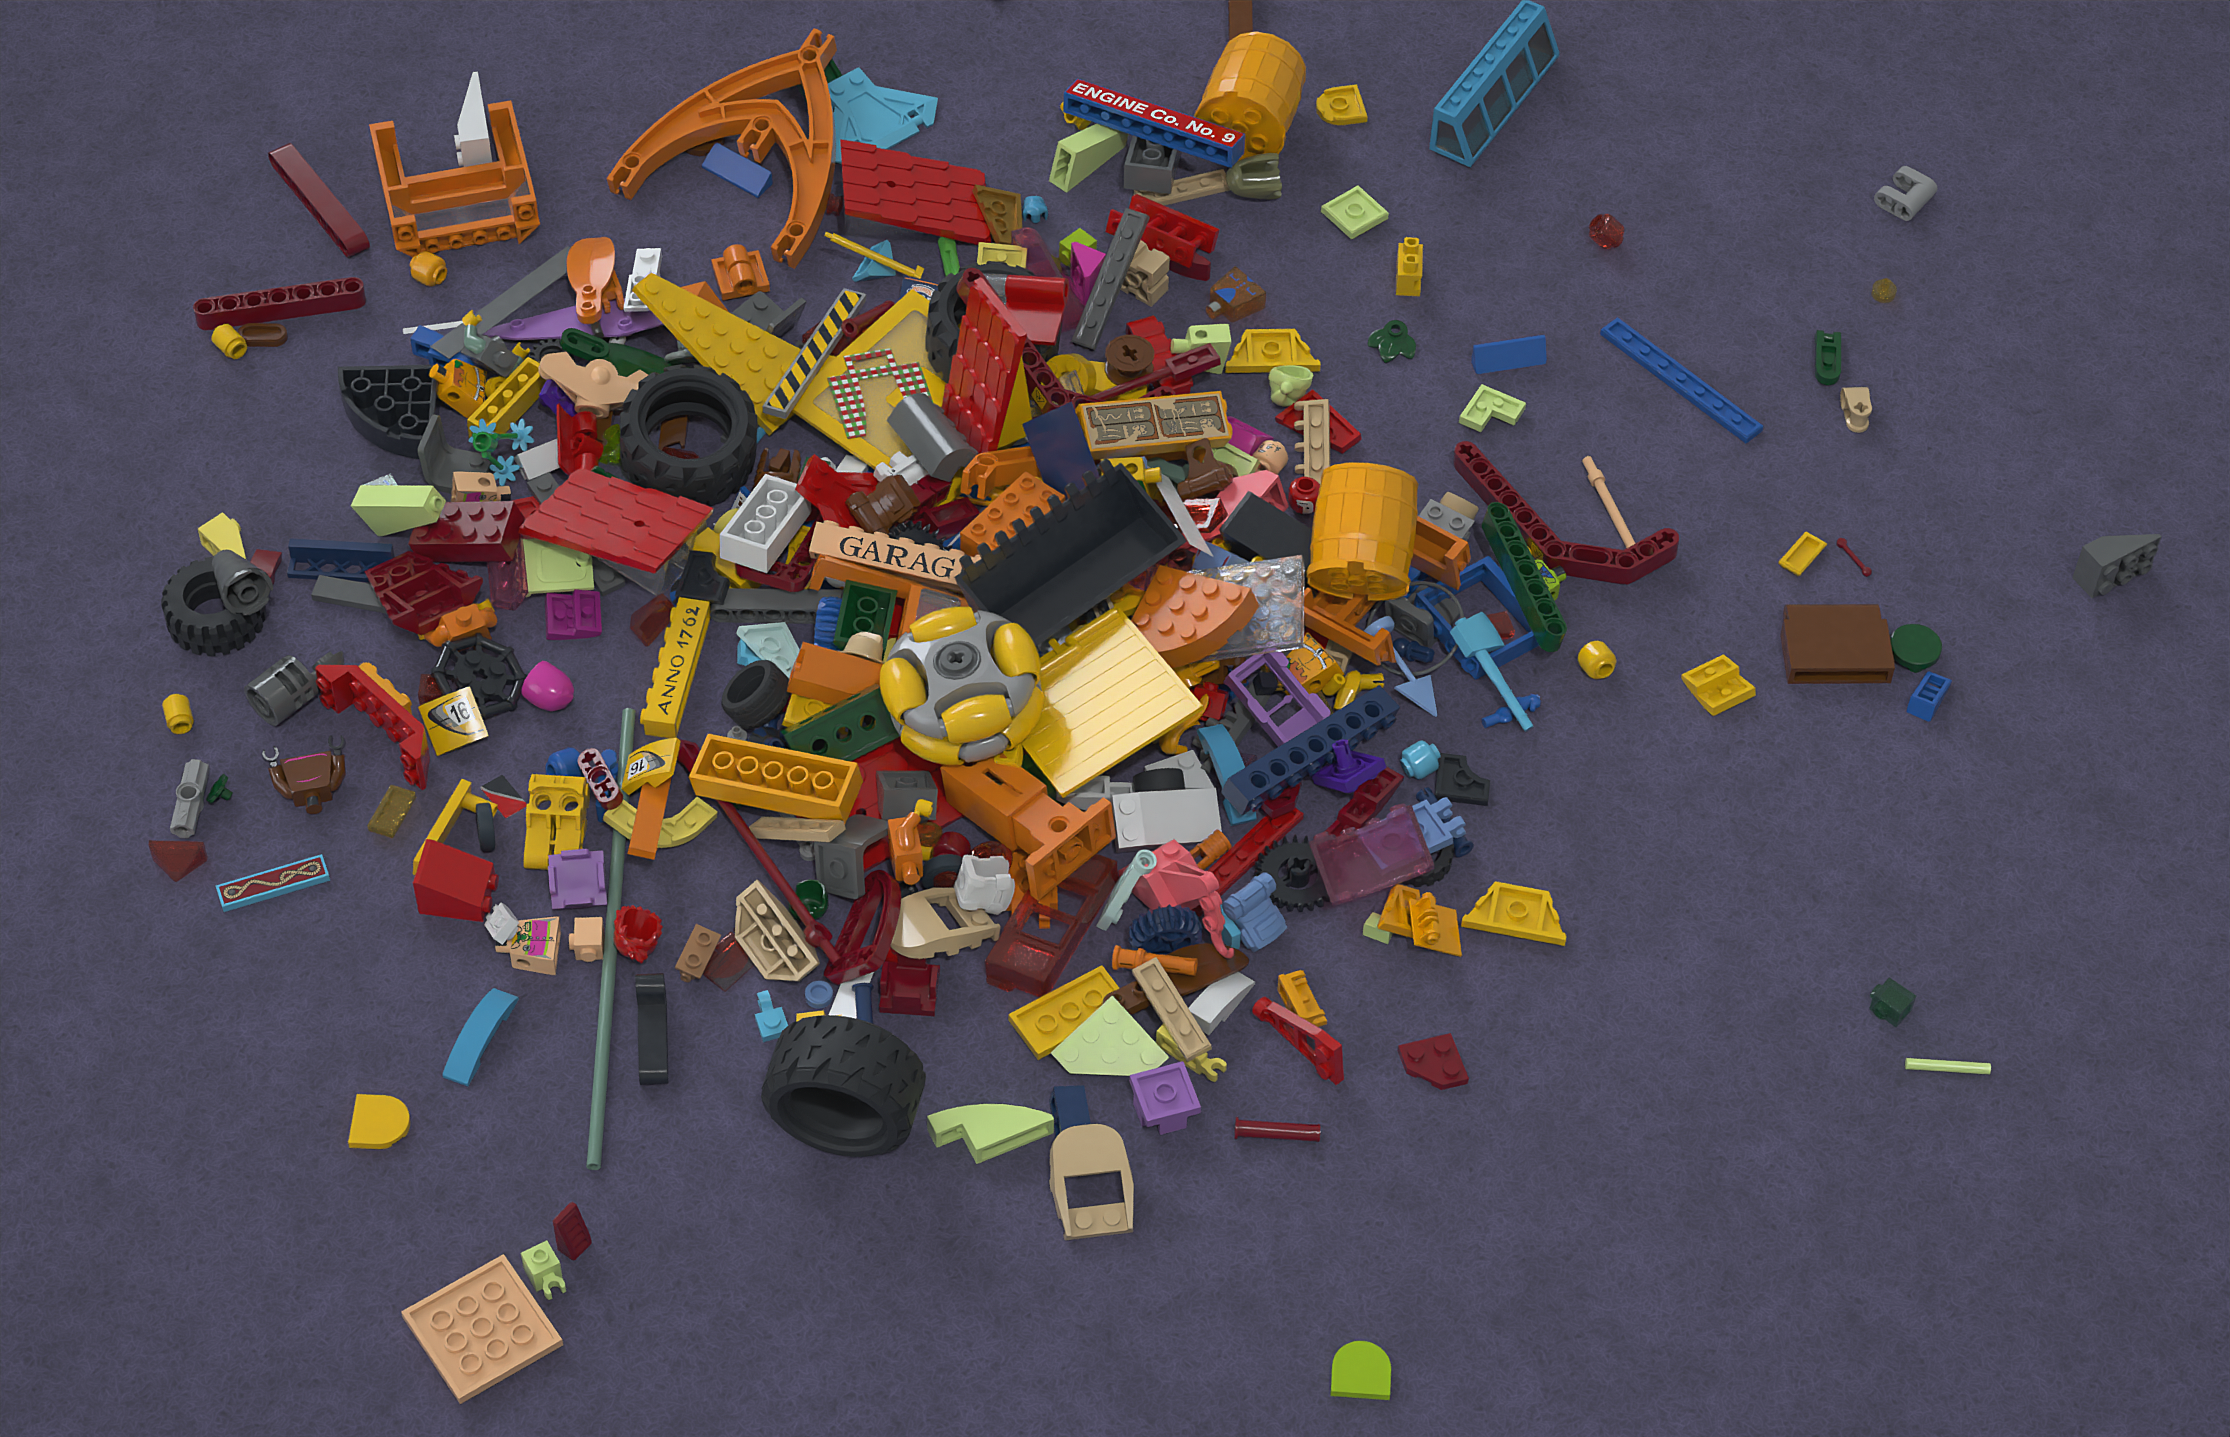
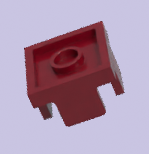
[879,953,940,1017]

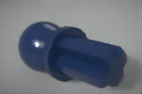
[1392,638,1435,663]

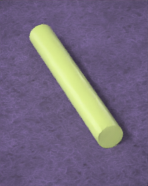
[1905,1058,1991,1074]

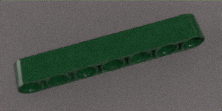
[1482,502,1567,652]

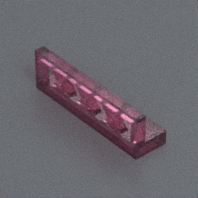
[487,534,529,611]

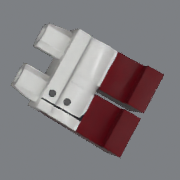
[873,451,952,520]

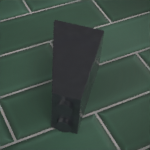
[1219,491,1312,591]

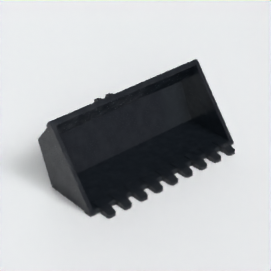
[954,459,1187,647]

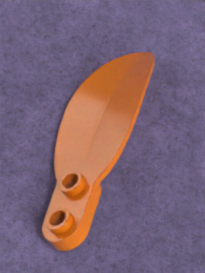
[567,237,615,324]

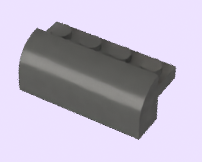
[887,393,978,482]

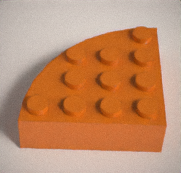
[1131,565,1260,668]

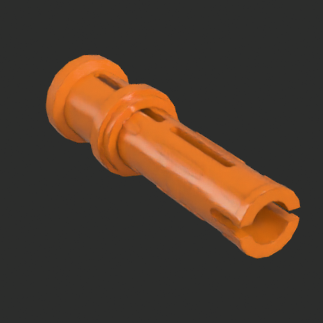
[1112,945,1198,976]

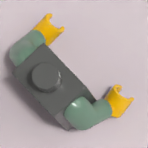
[461,310,530,378]

